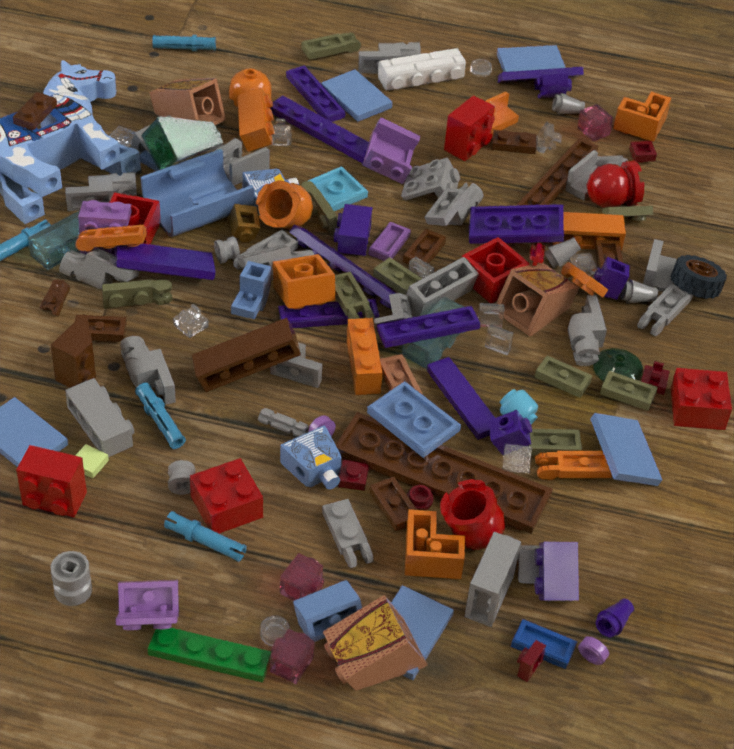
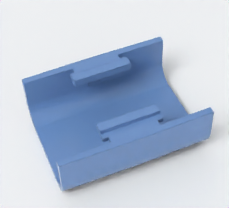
[141,149,254,237]

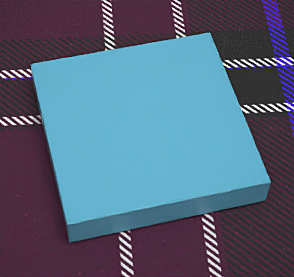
[308,166,368,211]

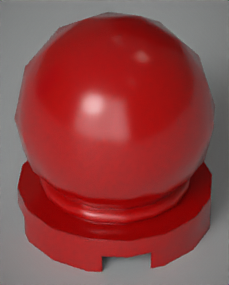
[586,160,645,208]
[440,479,505,550]

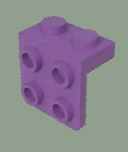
[78,200,131,256]
[116,580,179,630]

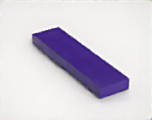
[286,66,345,122]
[497,67,584,83]
[278,299,379,328]
[377,306,480,348]
[427,357,495,440]

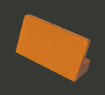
[486,91,519,134]

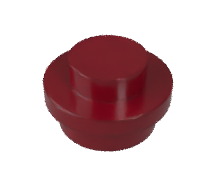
[407,485,434,511]

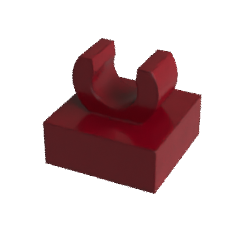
[641,361,670,395]

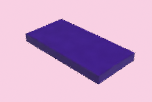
[469,204,564,244]
[115,244,216,280]

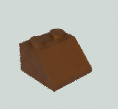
[51,314,96,388]

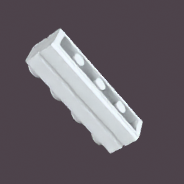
[378,48,466,91]

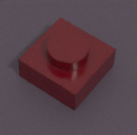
[629,141,657,163]
[338,460,369,491]
[517,640,546,682]

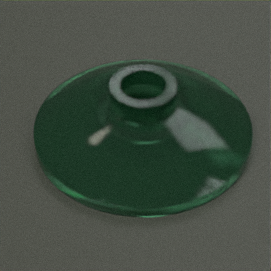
[593,348,643,381]

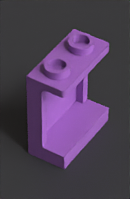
[362,118,420,184]

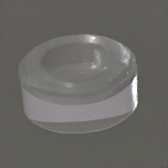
[471,59,492,77]
[260,616,290,646]

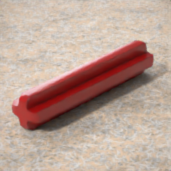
[529,242,545,266]

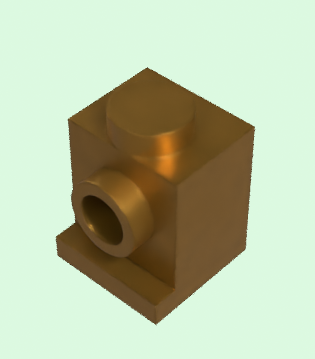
[227,204,261,242]

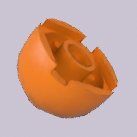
[229,68,272,107]

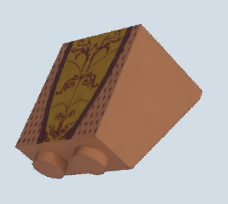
[149,78,226,134]
[493,263,580,336]
[323,595,428,691]

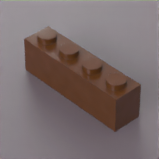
[192,318,301,392]

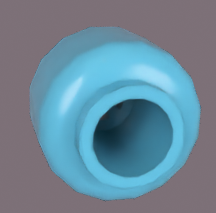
[500,389,538,424]

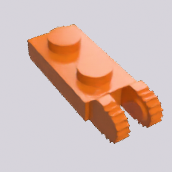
[75,225,147,252]
[561,262,608,297]
[535,451,612,480]

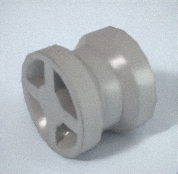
[214,236,240,264]
[168,460,196,495]

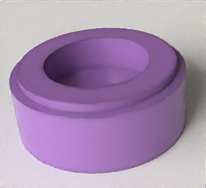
[309,416,336,436]
[578,636,609,665]

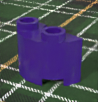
[534,73,572,99]

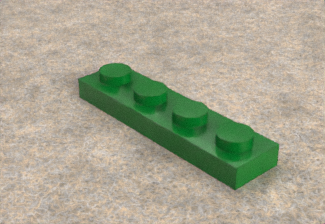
[148,628,271,683]

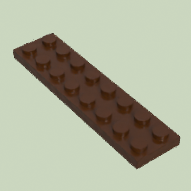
[336,412,553,534]

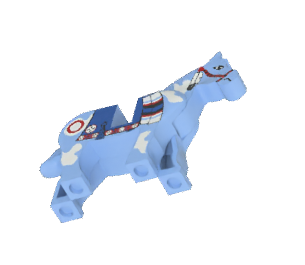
[0,60,141,224]

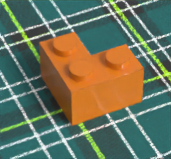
[613,92,671,142]
[404,509,465,579]

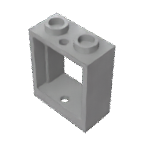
[465,532,521,627]

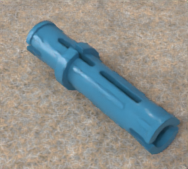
[153,35,216,52]
[0,220,53,261]
[135,383,186,449]
[164,511,247,562]

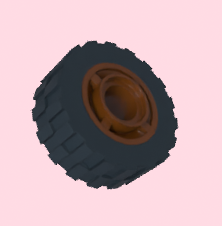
[670,255,727,299]

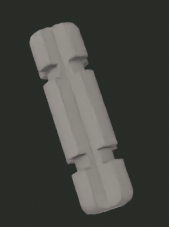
[258,408,309,437]

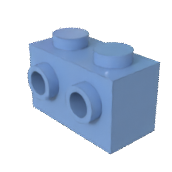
[293,580,362,643]

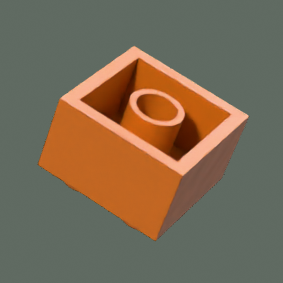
[273,254,335,309]

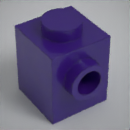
[593,257,630,300]
[488,410,532,455]

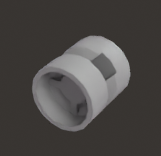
[51,551,92,606]

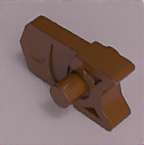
[39,280,70,317]

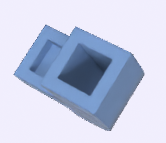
[231,261,272,319]

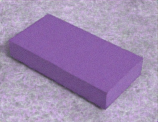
[369,222,411,261]

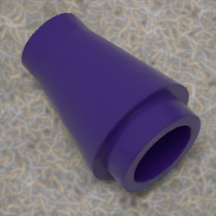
[596,598,634,637]

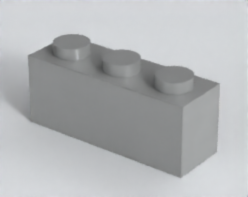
[406,257,479,317]
[65,378,135,457]

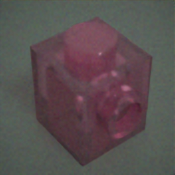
[577,104,614,141]
[280,553,325,601]
[270,629,315,684]

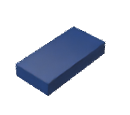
[511,619,577,669]

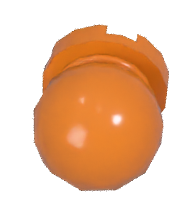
[256,180,313,229]

